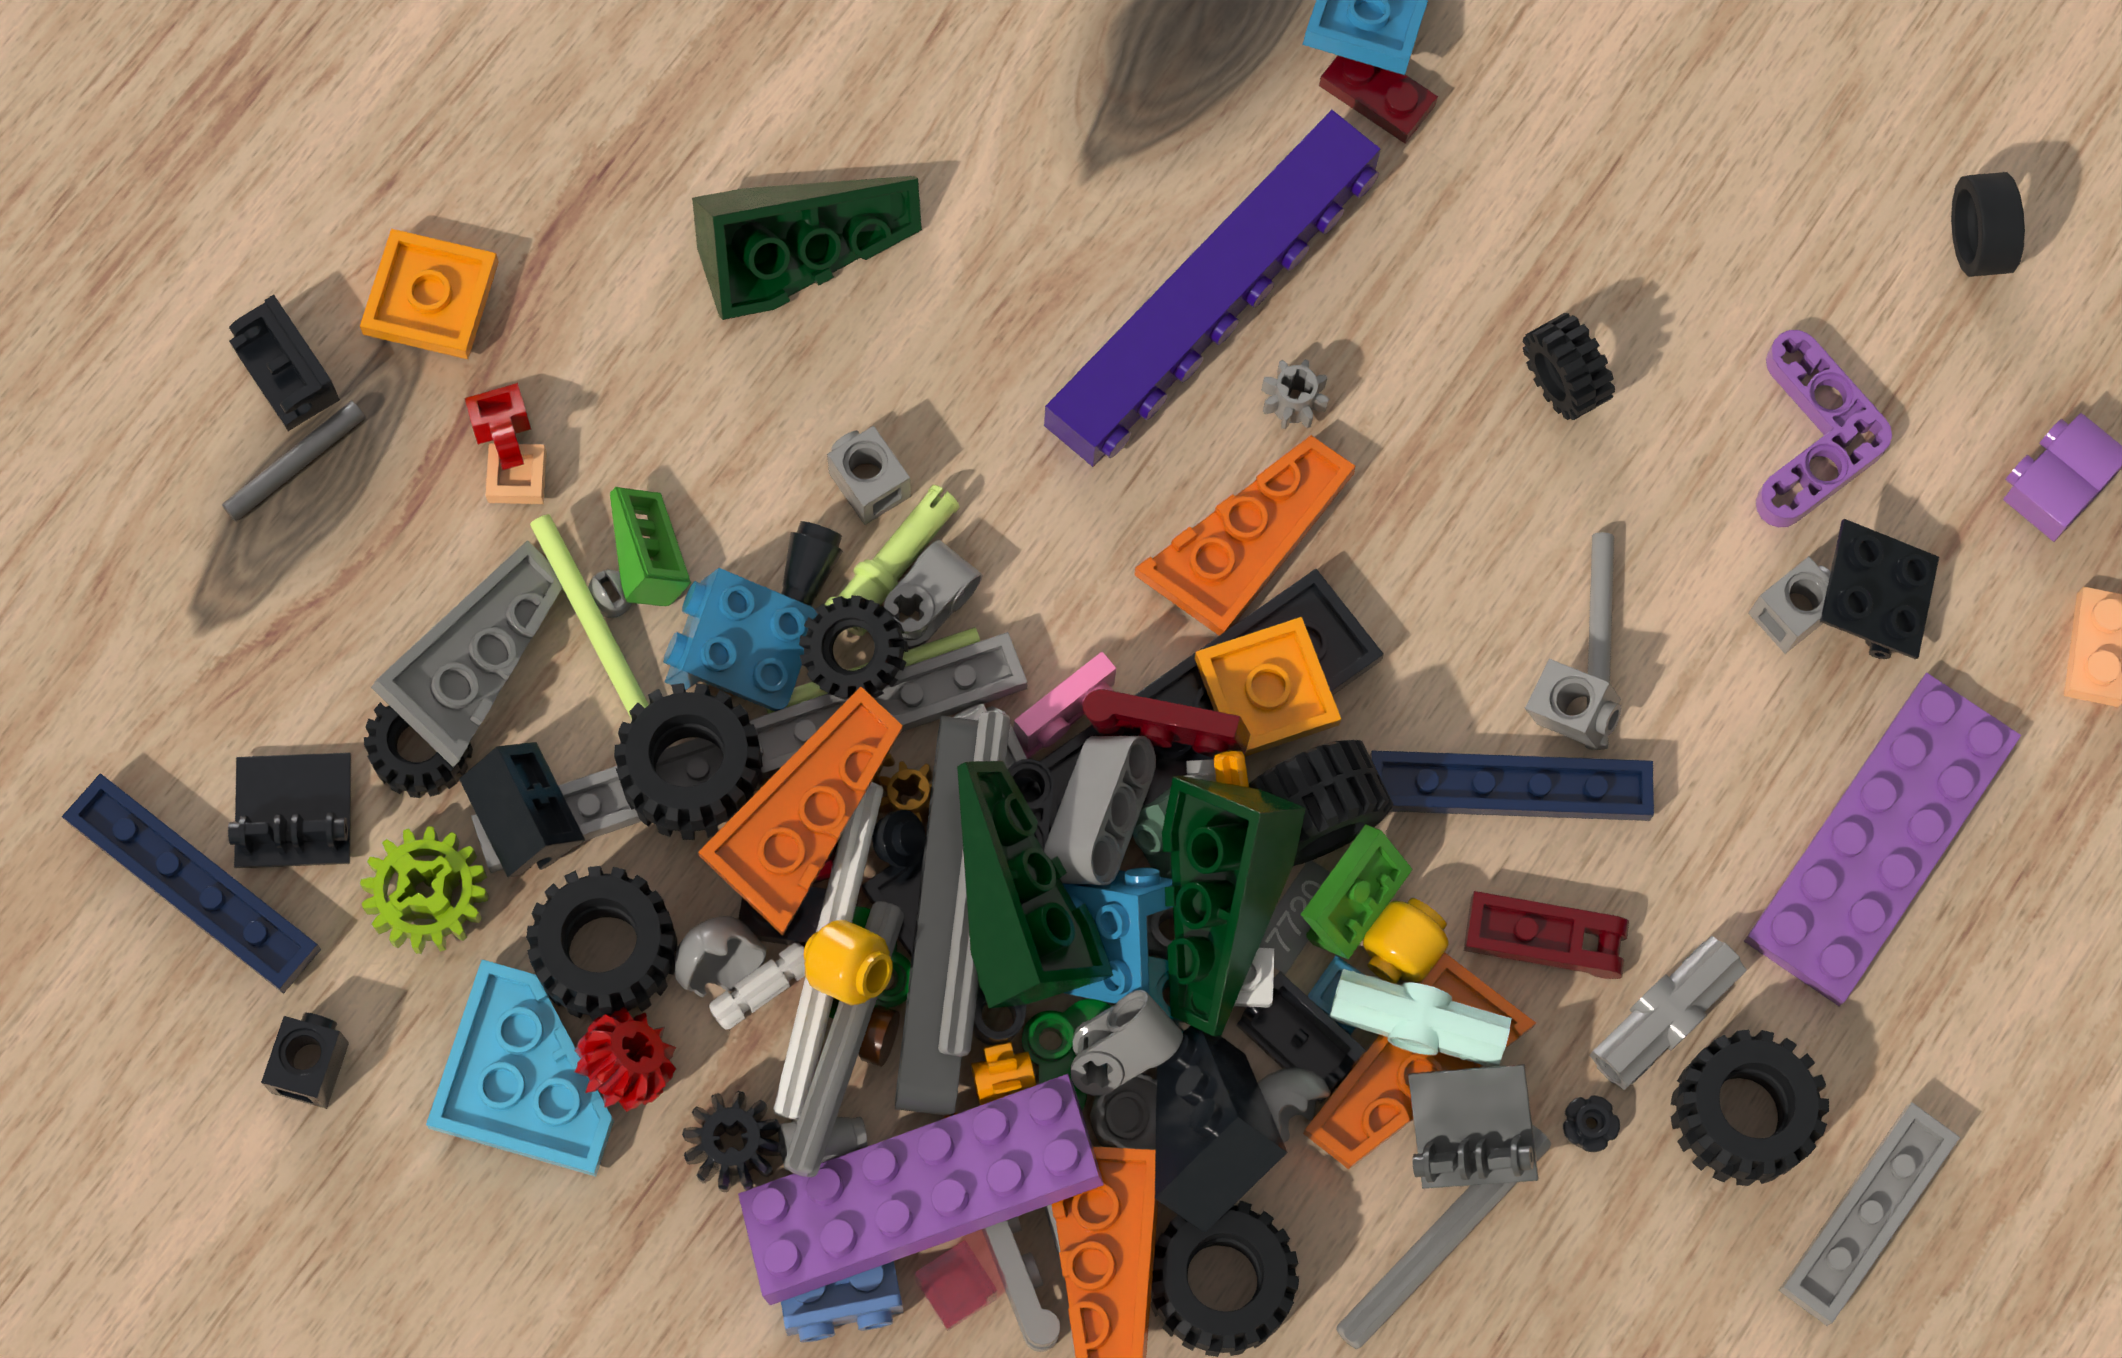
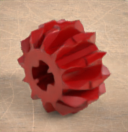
[574,1008,677,1112]

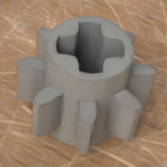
[1261,359,1329,429]

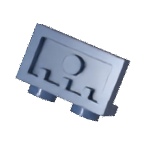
[781,1261,903,1343]

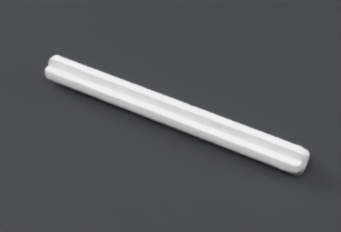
[773,782,883,1119]

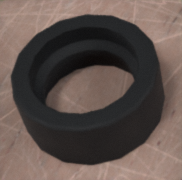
[1951,172,2025,277]

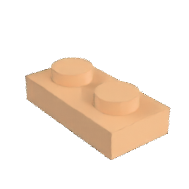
[2064,586,2122,707]

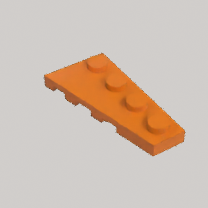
[1135,435,1356,636]
[1303,952,1536,1169]

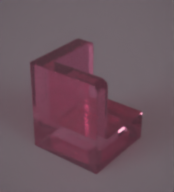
[915,1240,997,1331]

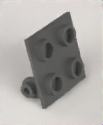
[1408,1064,1539,1189]

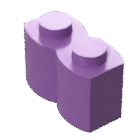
[2003,413,2122,542]

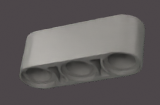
[1044,736,1156,885]

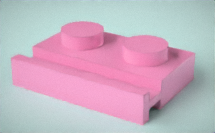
[1014,652,1116,759]

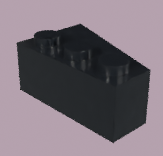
[1155,1025,1288,1233]

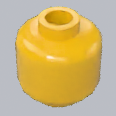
[1363,898,1449,984]
[804,920,893,1005]

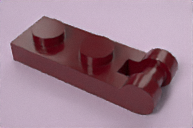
[1083,689,1251,758]
[1463,891,1629,979]

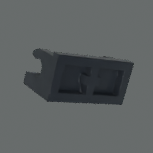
[229,295,340,431]
[459,742,585,877]
[1236,971,1366,1104]

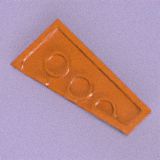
[698,686,903,935]
[1051,1146,1158,1358]

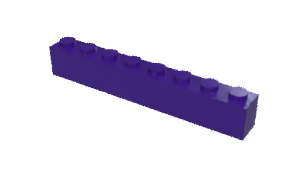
[1044,109,1381,467]

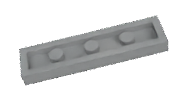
[1779,1103,1960,1326]

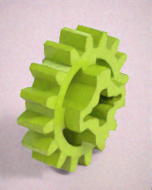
[360,826,489,954]

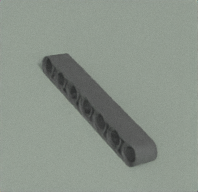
[895,716,979,1116]

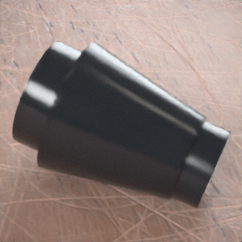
[781,521,843,607]

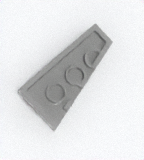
[371,540,563,768]

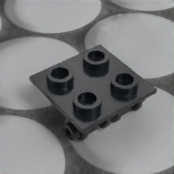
[1820,519,1939,660]
[228,753,351,868]

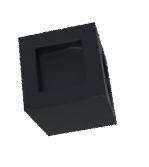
[261,1012,349,1109]

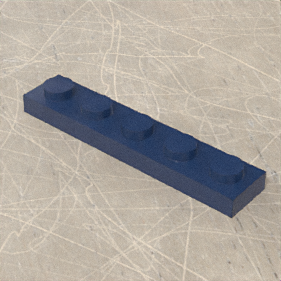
[1370,750,1654,821]
[62,773,321,994]

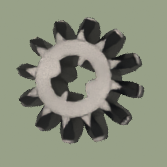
[682,1091,782,1192]

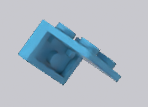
[663,568,818,711]
[1063,868,1173,1004]

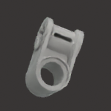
[884,540,983,649]
[1071,990,1183,1096]

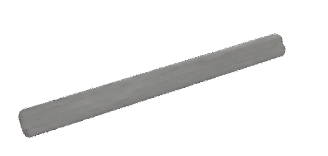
[938,711,1011,1057]

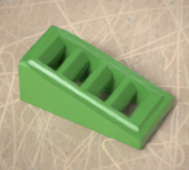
[610,487,691,606]

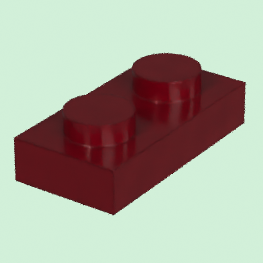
[1319,55,1438,144]

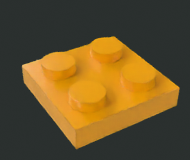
[360,229,499,359]
[1194,617,1341,757]

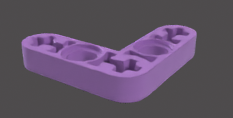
[1756,330,1892,528]

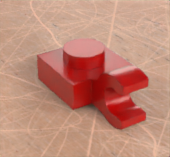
[465,383,531,470]

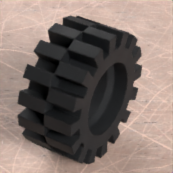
[1522,313,1615,420]
[799,595,908,700]
[364,702,473,798]

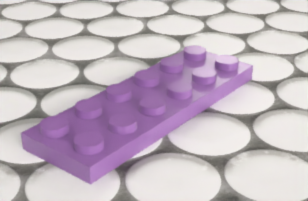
[1744,672,2021,1007]
[738,1074,1104,1306]

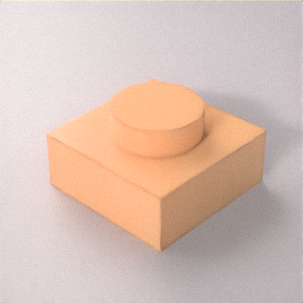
[485,443,547,504]

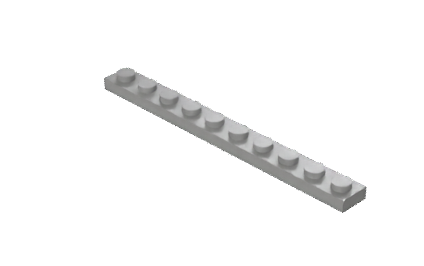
[471,632,1028,873]

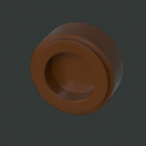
[858,1005,900,1067]

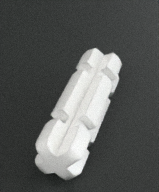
[709,942,805,1030]

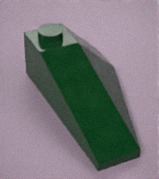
[692,176,922,320]
[957,761,1113,1009]
[1162,776,1306,1036]

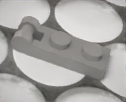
[982,1216,1060,1352]

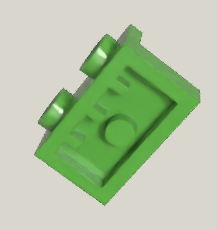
[1300,824,1413,960]

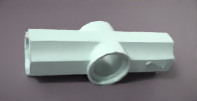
[1329,969,1512,1067]

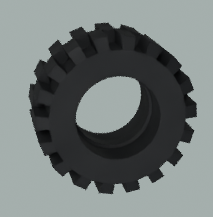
[614,683,763,840]
[1249,740,1393,866]
[526,866,677,1021]
[1670,1029,1829,1186]
[1150,1201,1299,1357]

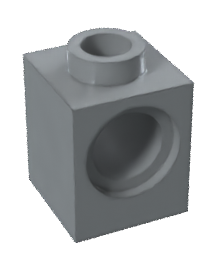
[827,426,911,525]
[1748,556,1831,654]
[1525,659,1621,749]

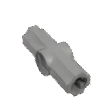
[1590,936,1747,1090]

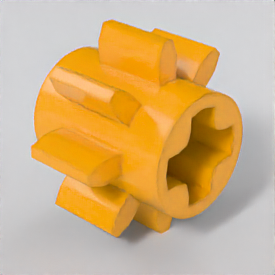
[971,1041,1036,1105]

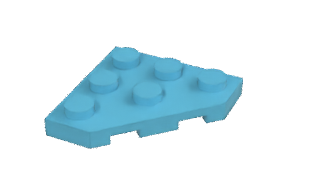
[426,960,614,1177]

